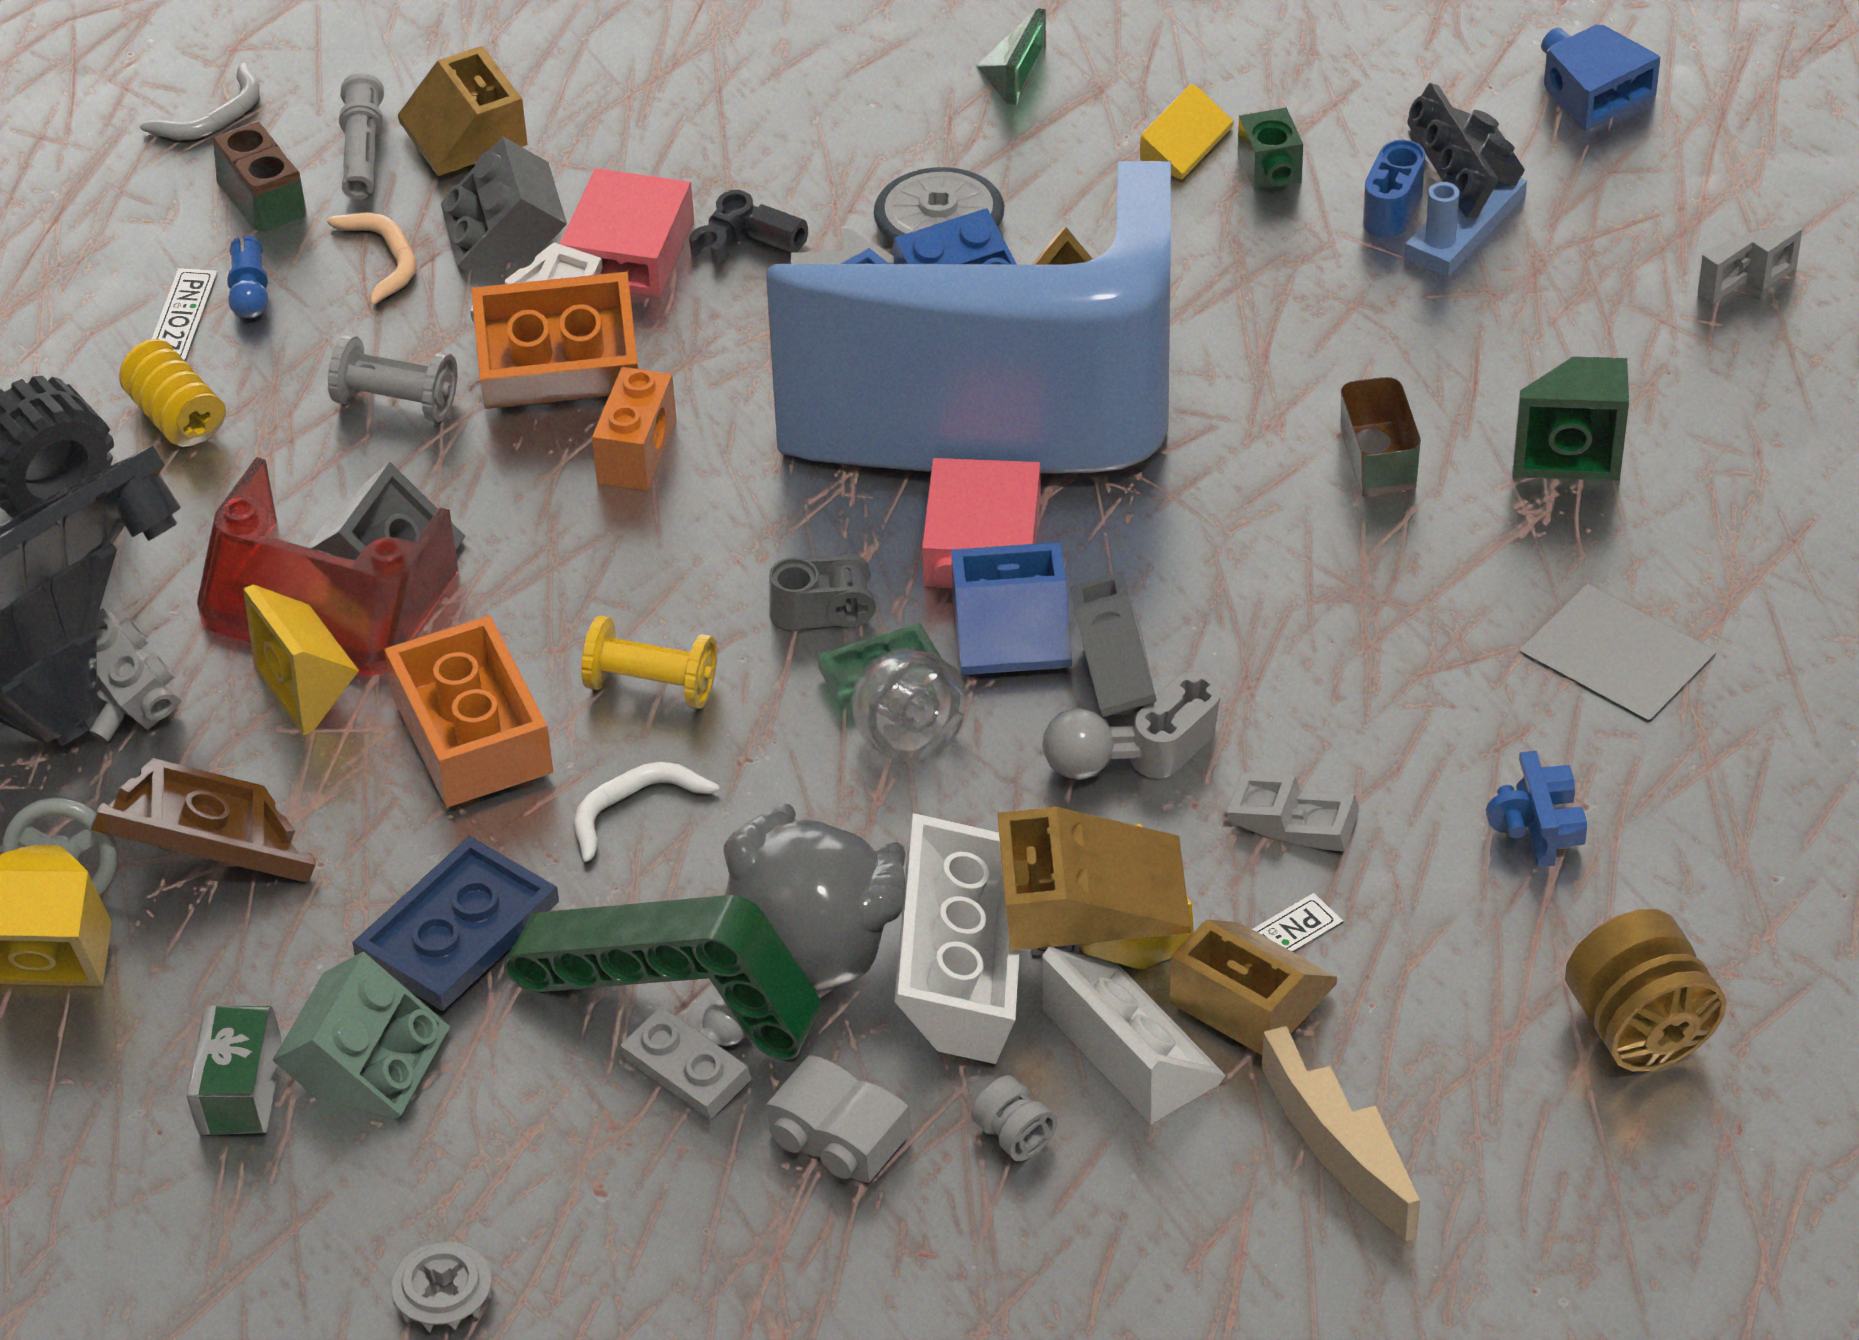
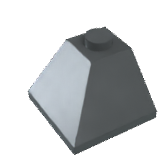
[304,462,466,610]

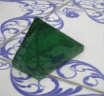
[976,8,1046,105]

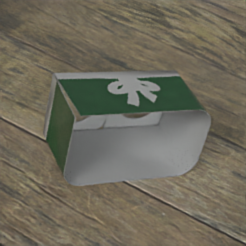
[186,1006,282,1135]

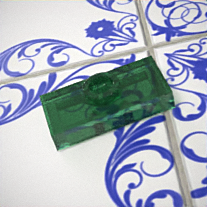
[818,623,942,705]

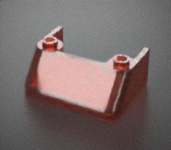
[197,457,459,676]

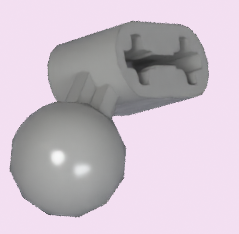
[1042,671,1221,780]

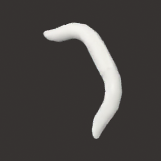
[573,761,720,862]

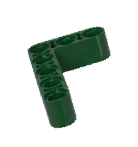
[504,895,822,1060]

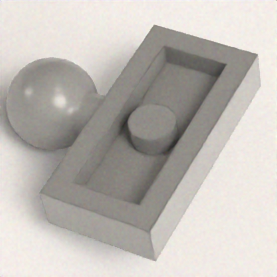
[620,998,751,1120]

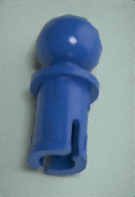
[227,235,269,319]

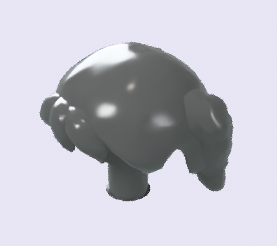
[723,804,906,998]

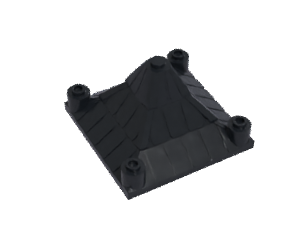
[0,445,181,747]

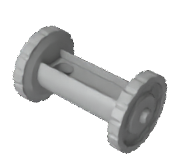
[328,334,458,422]

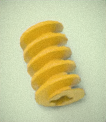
[119,339,226,447]

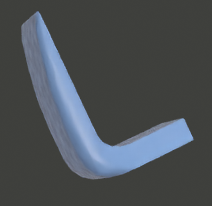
[766,161,1171,474]

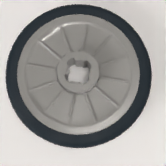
[873,167,1005,242]

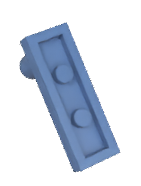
[1404,178,1527,277]

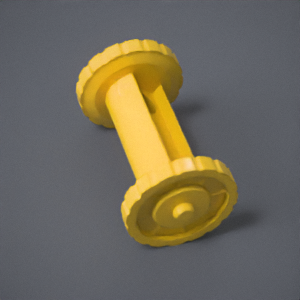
[581,615,717,709]

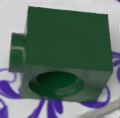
[1238,107,1303,191]

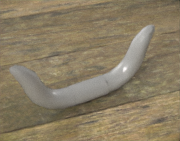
[140,63,260,141]

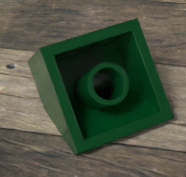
[1512,356,1629,481]

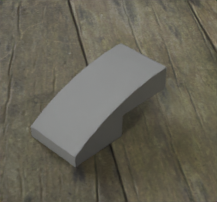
[1697,224,1802,304]
[1226,772,1359,851]

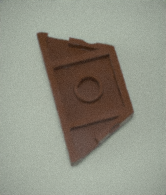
[91,758,316,883]

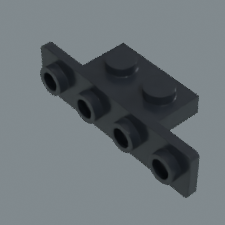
[1407,83,1525,220]

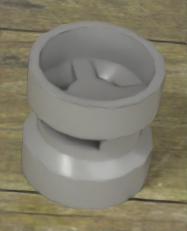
[972,1075,1057,1161]

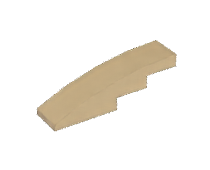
[1262,1026,1420,1241]

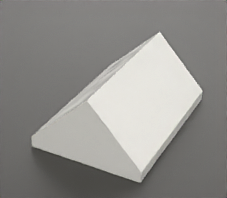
[1042,947,1226,1125]

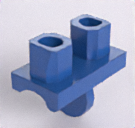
[1485,750,1587,868]

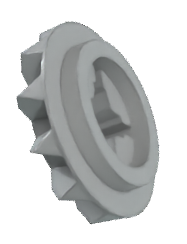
[391,1241,492,1332]

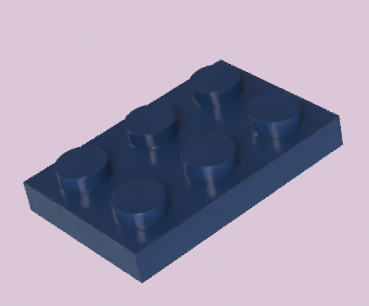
[352,835,559,1011]

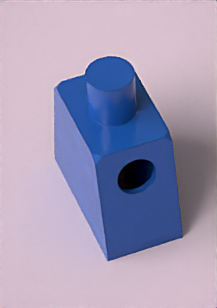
[1541,24,1661,131]

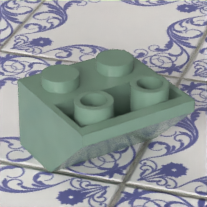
[272,952,450,1119]

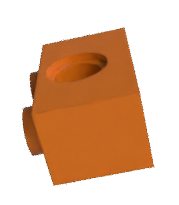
[592,367,677,491]

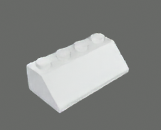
[894,813,1020,1064]

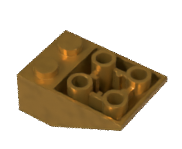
[997,807,1191,951]

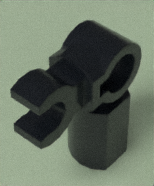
[689,189,808,264]

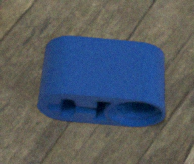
[1363,139,1425,238]

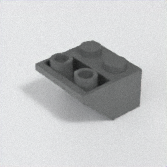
[441,137,567,270]

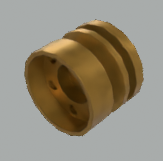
[1565,909,1727,1071]

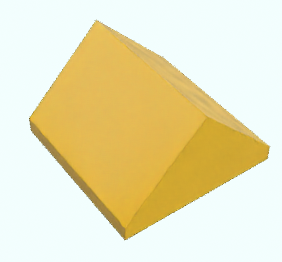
[243,584,359,735]

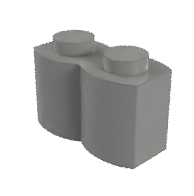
[766,1055,912,1183]

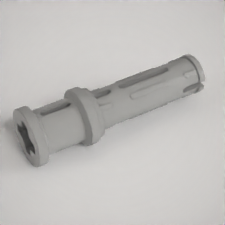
[339,73,384,200]

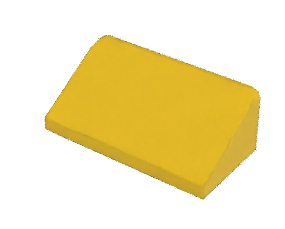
[1140,84,1234,180]

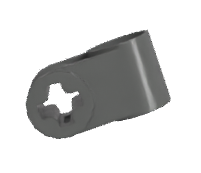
[769,554,876,631]

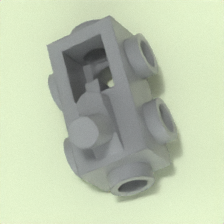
[89,608,182,743]

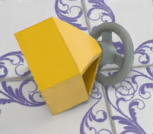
[0,798,118,986]

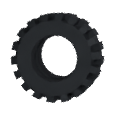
[0,375,114,518]

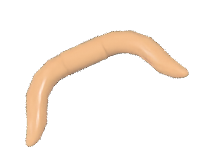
[327,212,416,305]

